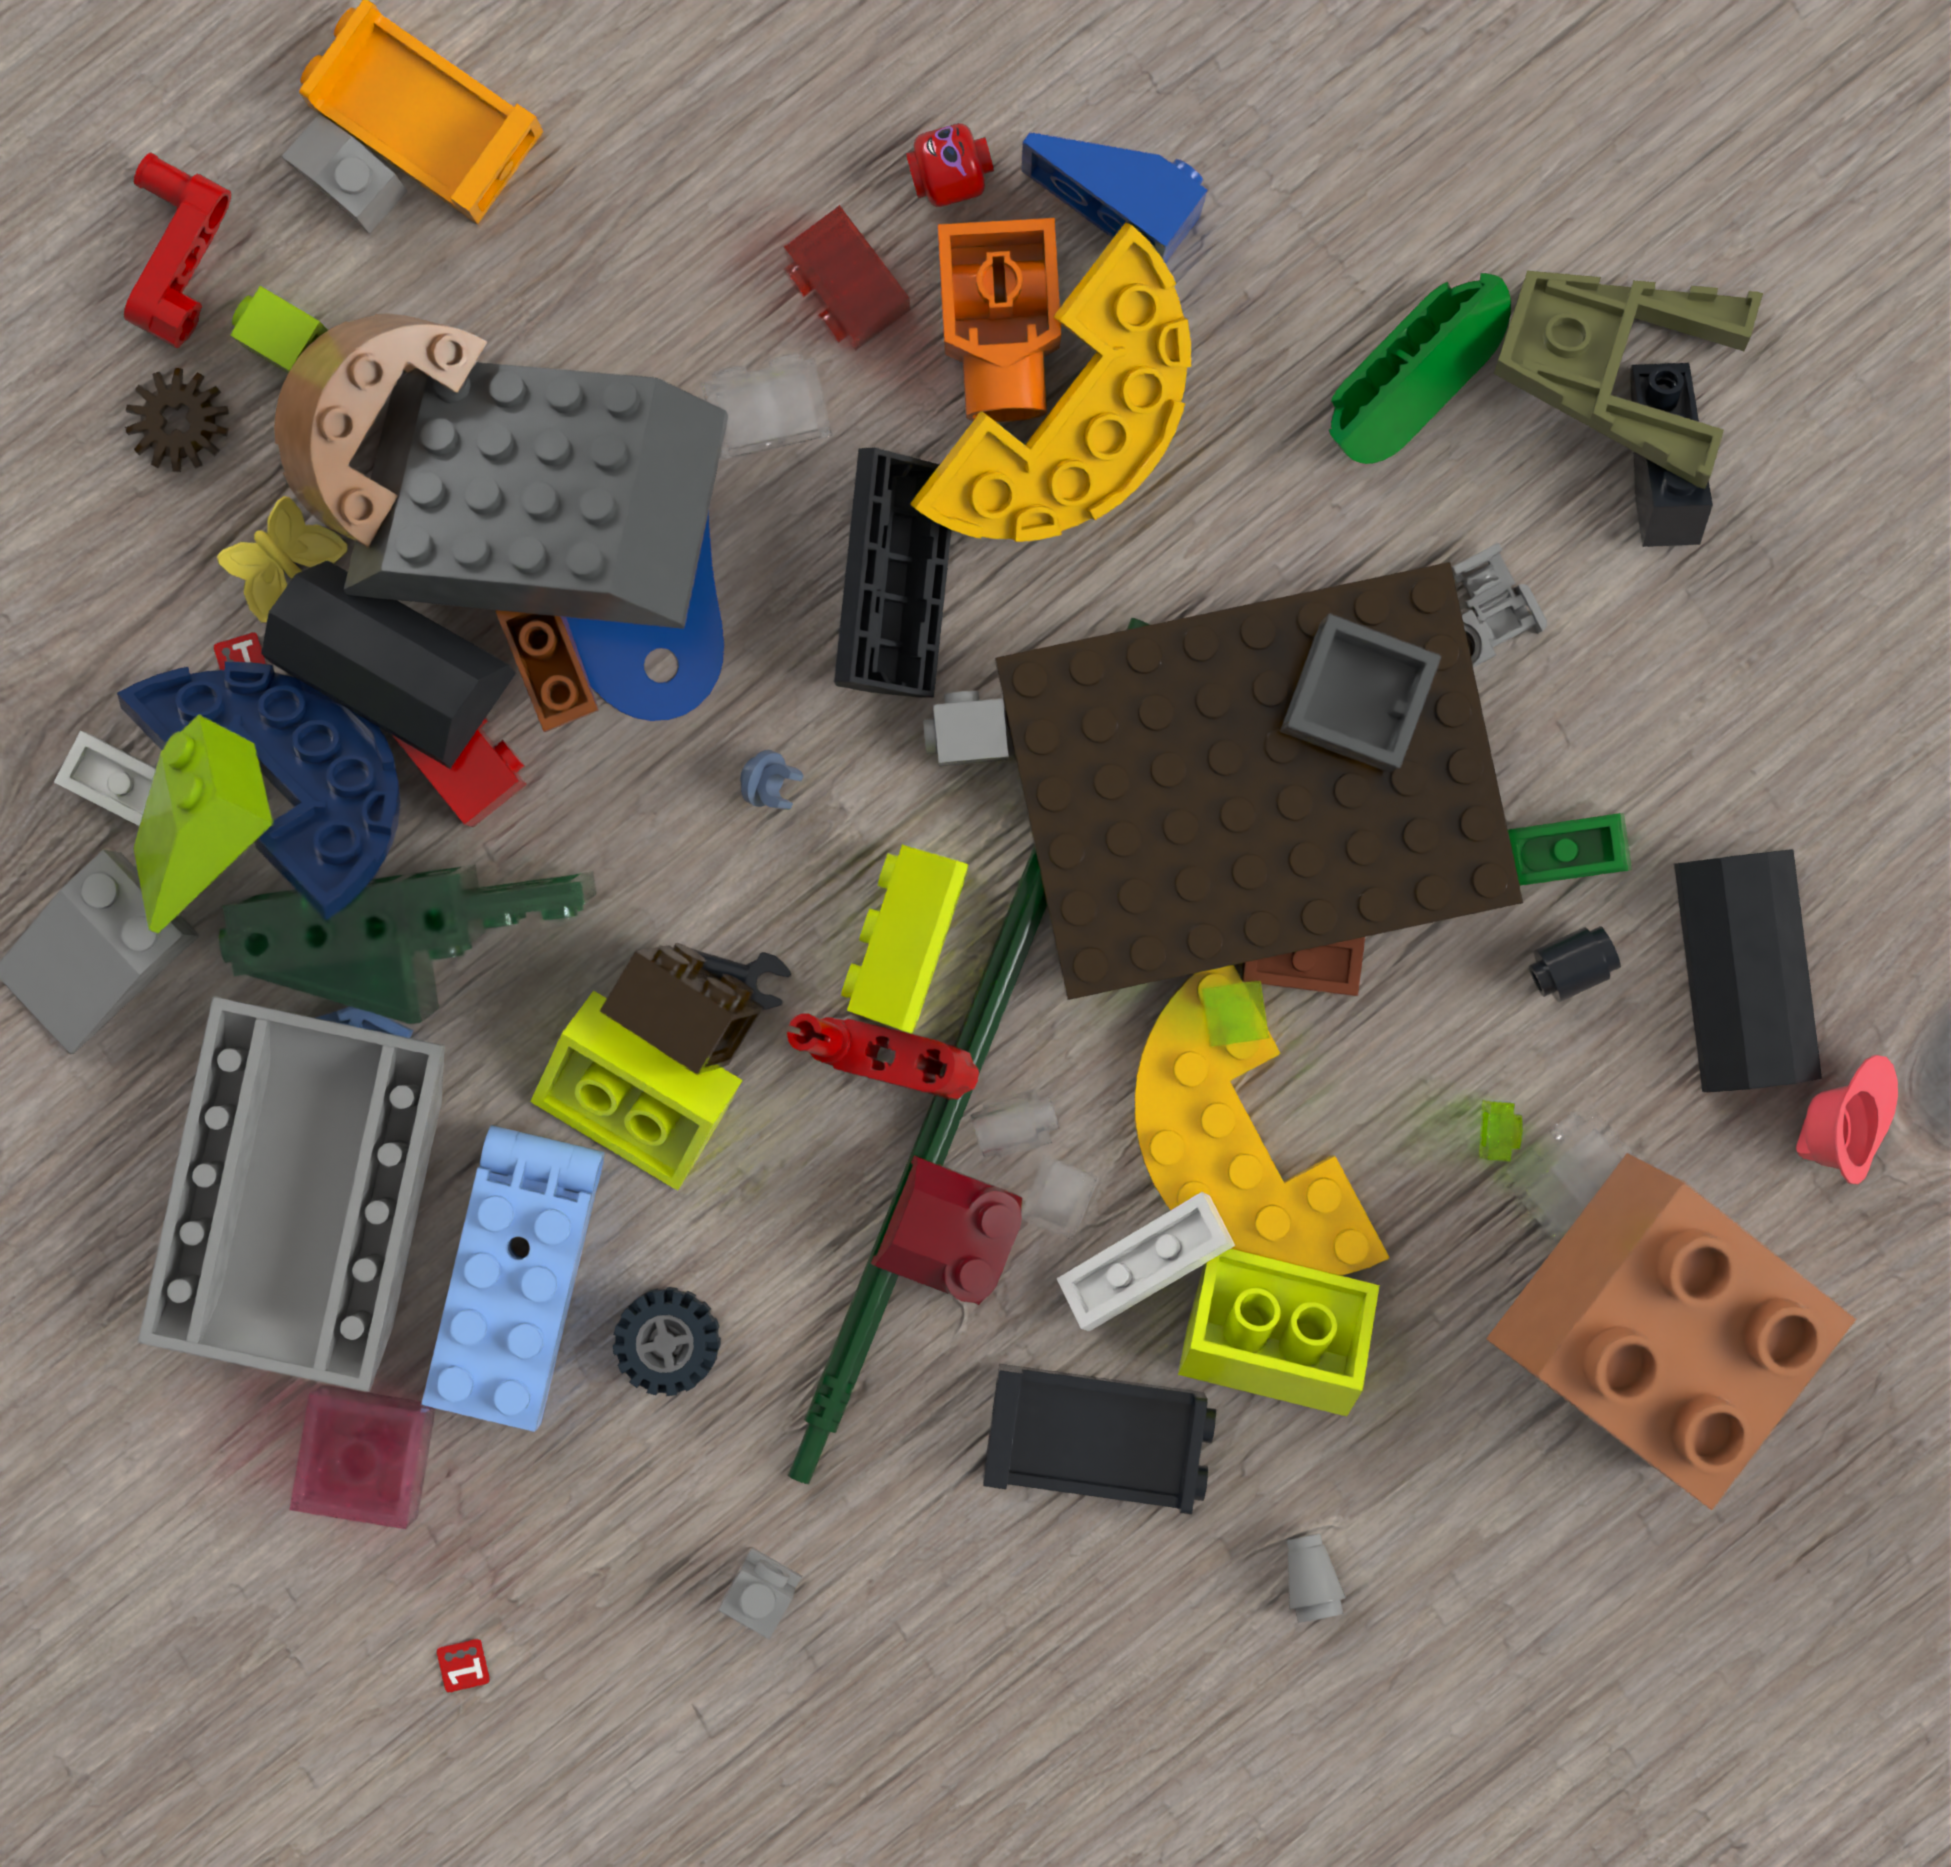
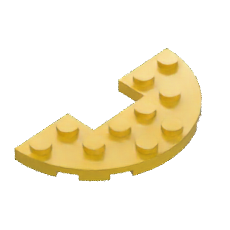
[910,222,1191,542]
[1134,965,1390,1275]

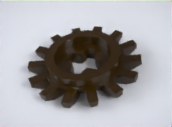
[125,368,229,472]

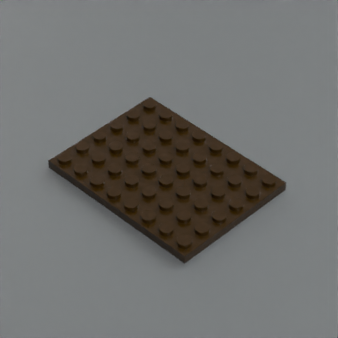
[995,562,1523,1000]

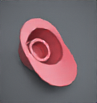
[1796,1055,1898,1184]

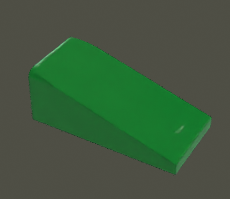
[1508,813,1632,886]

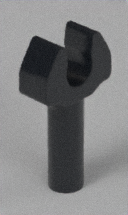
[691,948,792,1010]

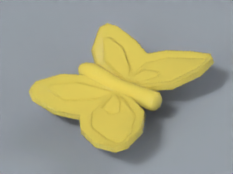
[217,496,347,622]

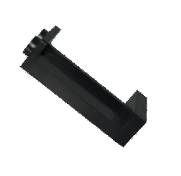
[983,1363,1216,1515]

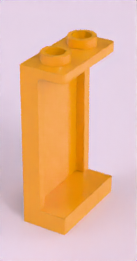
[299,0,544,225]

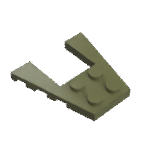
[1494,270,1763,489]

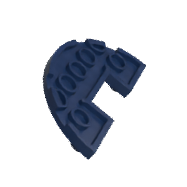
[117,662,400,920]

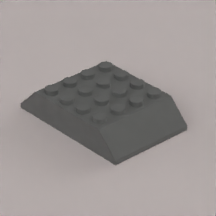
[344,362,728,629]

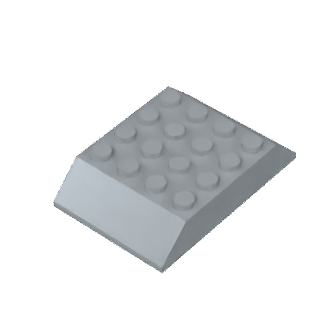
[138,997,445,1392]

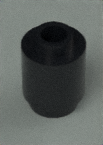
[1529,926,1621,1002]

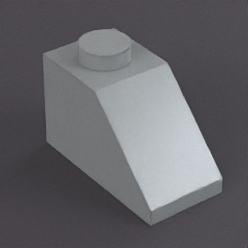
[282,113,407,234]

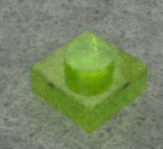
[1201,980,1269,1047]
[1479,1100,1523,1162]

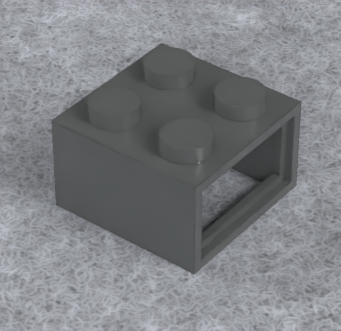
[1280,614,1441,773]

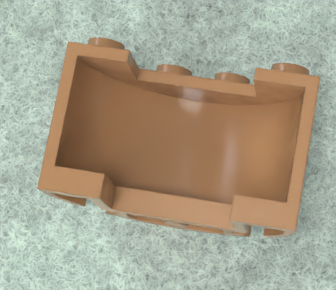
[274,314,487,547]

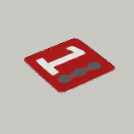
[213,632,266,670]
[437,1639,490,1693]

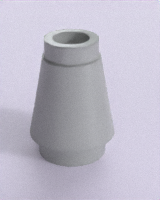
[1287,1533,1346,1623]

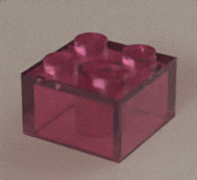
[289,1385,436,1529]

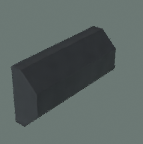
[834,447,952,698]
[261,560,516,769]
[1674,849,1822,1093]

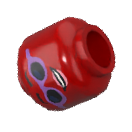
[906,123,994,207]

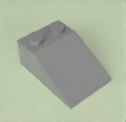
[0,850,199,1054]

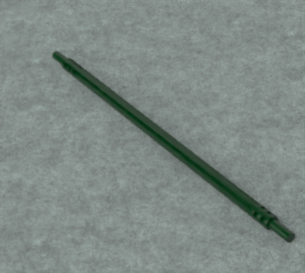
[788,618,1150,1484]

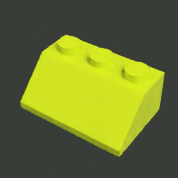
[840,845,969,1033]
[530,990,743,1191]
[1178,1248,1380,1417]

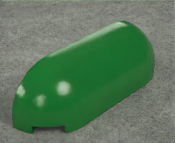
[1329,273,1511,464]

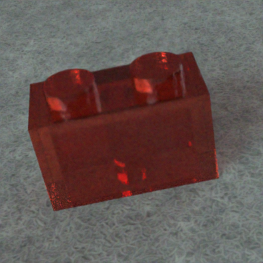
[783,205,911,351]

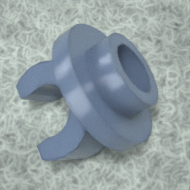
[740,750,804,810]

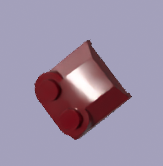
[871,1155,1022,1305]

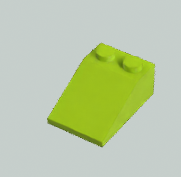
[133,715,273,934]

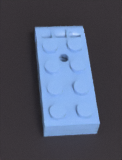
[421,1125,605,1432]

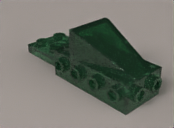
[219,864,596,1024]

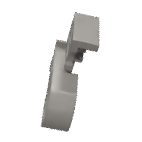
[1452,543,1547,668]

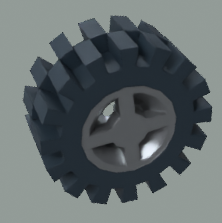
[612,1287,721,1396]

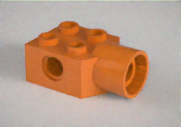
[938,218,1061,422]

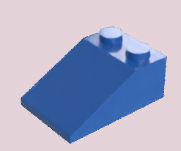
[1021,132,1208,264]

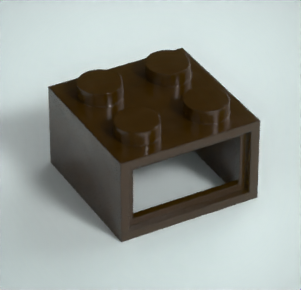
[600,943,764,1075]

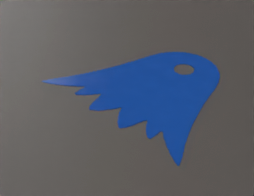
[566,512,724,721]

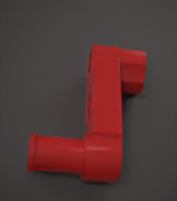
[124,152,232,348]
[787,1014,979,1100]

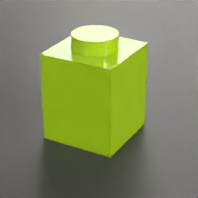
[230,286,328,373]

